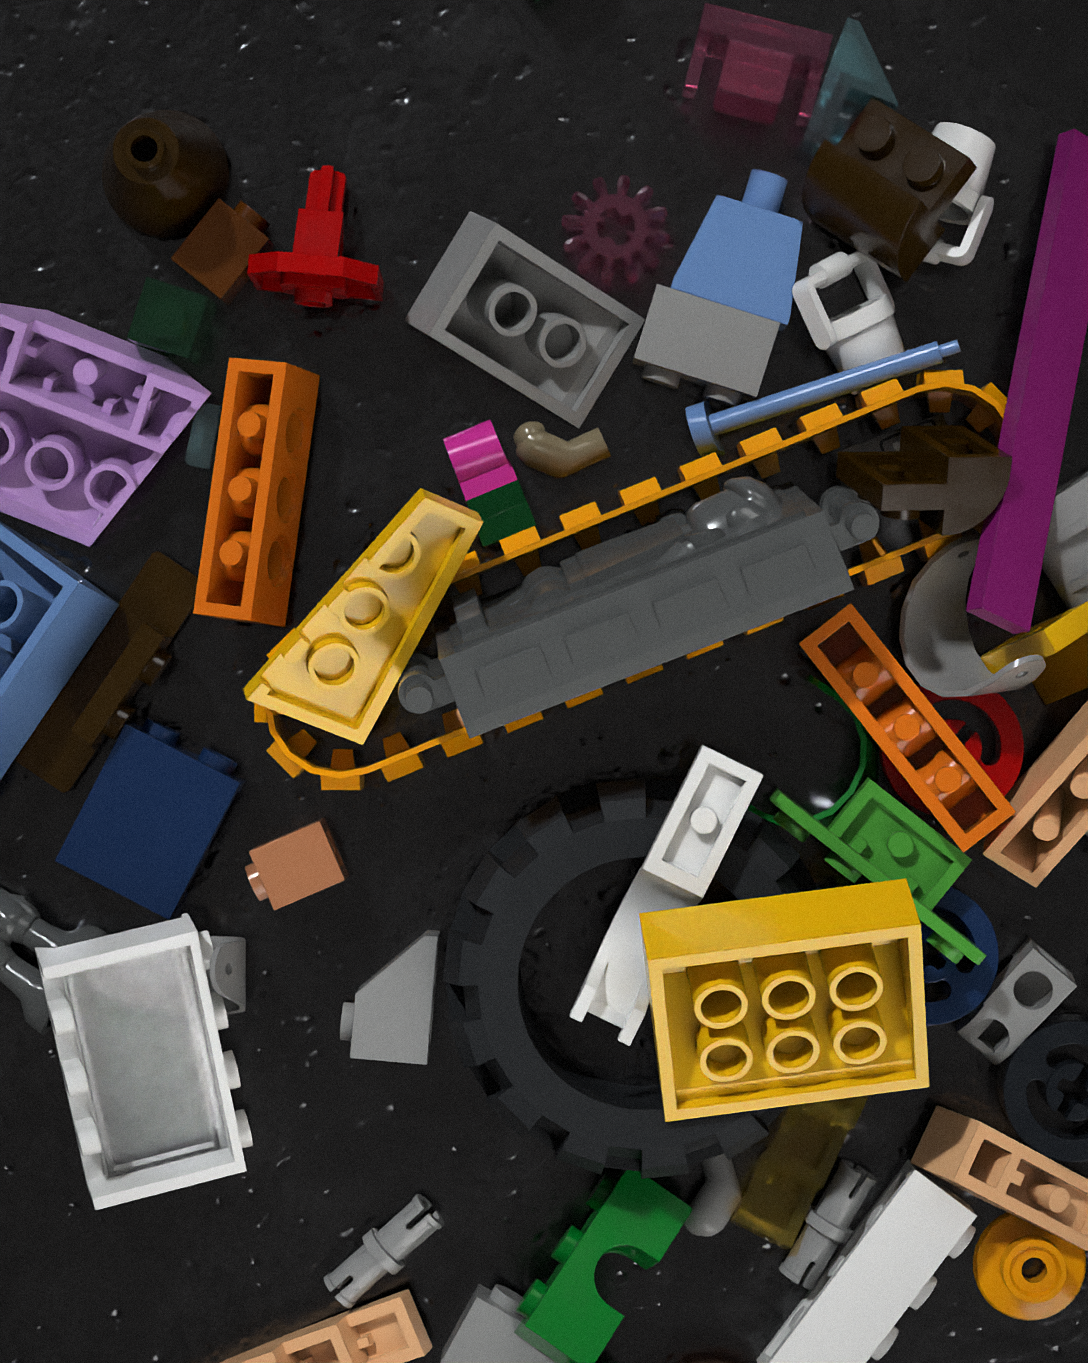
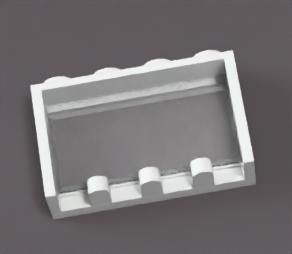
[34,913,253,1210]

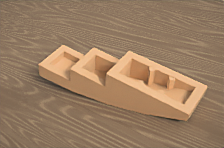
[220,1289,433,1363]

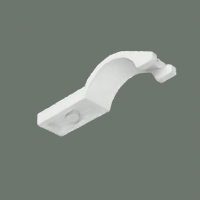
[569,744,764,1046]

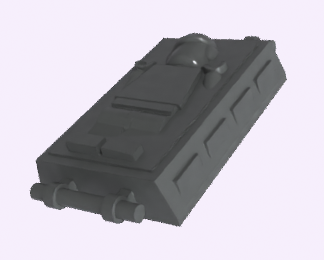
[398,476,879,738]

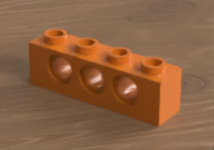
[193,357,320,628]
[799,603,1016,853]

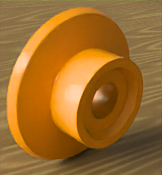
[973,1212,1086,1321]

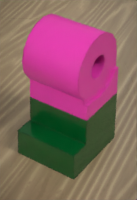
[443,419,537,549]

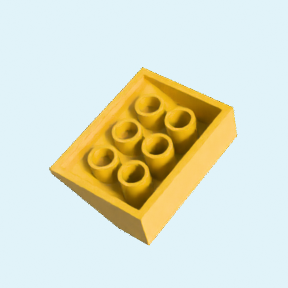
[639,878,930,1122]

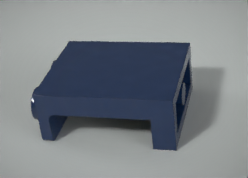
[55,717,246,920]

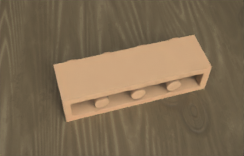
[982,701,1088,888]

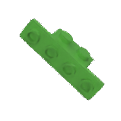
[769,777,987,966]

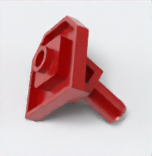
[247,165,384,308]

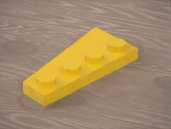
[243,488,484,745]

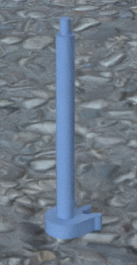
[685,339,961,457]

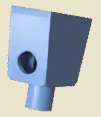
[671,169,803,332]

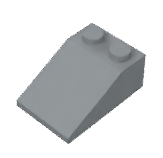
[404,211,645,428]

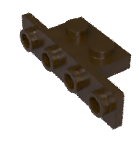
[16,551,198,793]

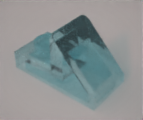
[798,17,898,155]

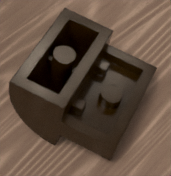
[802,97,977,282]
[836,425,1012,536]

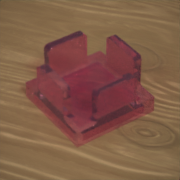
[682,3,833,128]

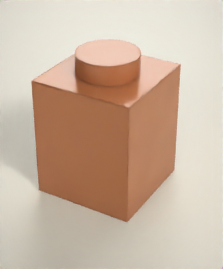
[245,818,350,910]

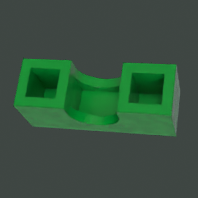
[514,1170,693,1363]

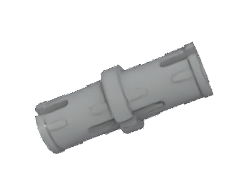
[779,1159,877,1290]
[323,1194,445,1309]

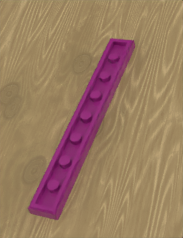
[966,129,1088,634]

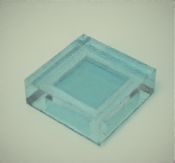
[185,403,222,472]

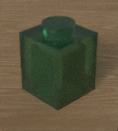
[127,277,217,366]

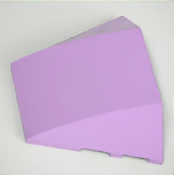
[0,303,212,547]

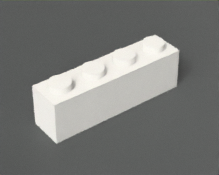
[756,1159,977,1363]

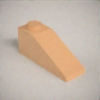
[910,1105,1088,1251]

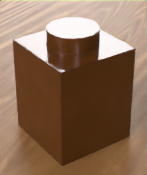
[171,198,275,306]

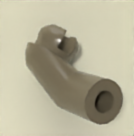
[513,421,611,478]

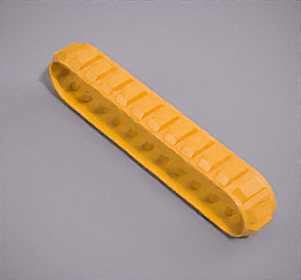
[254,370,1007,790]

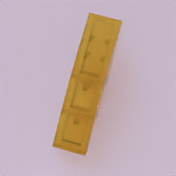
[730,1095,869,1250]

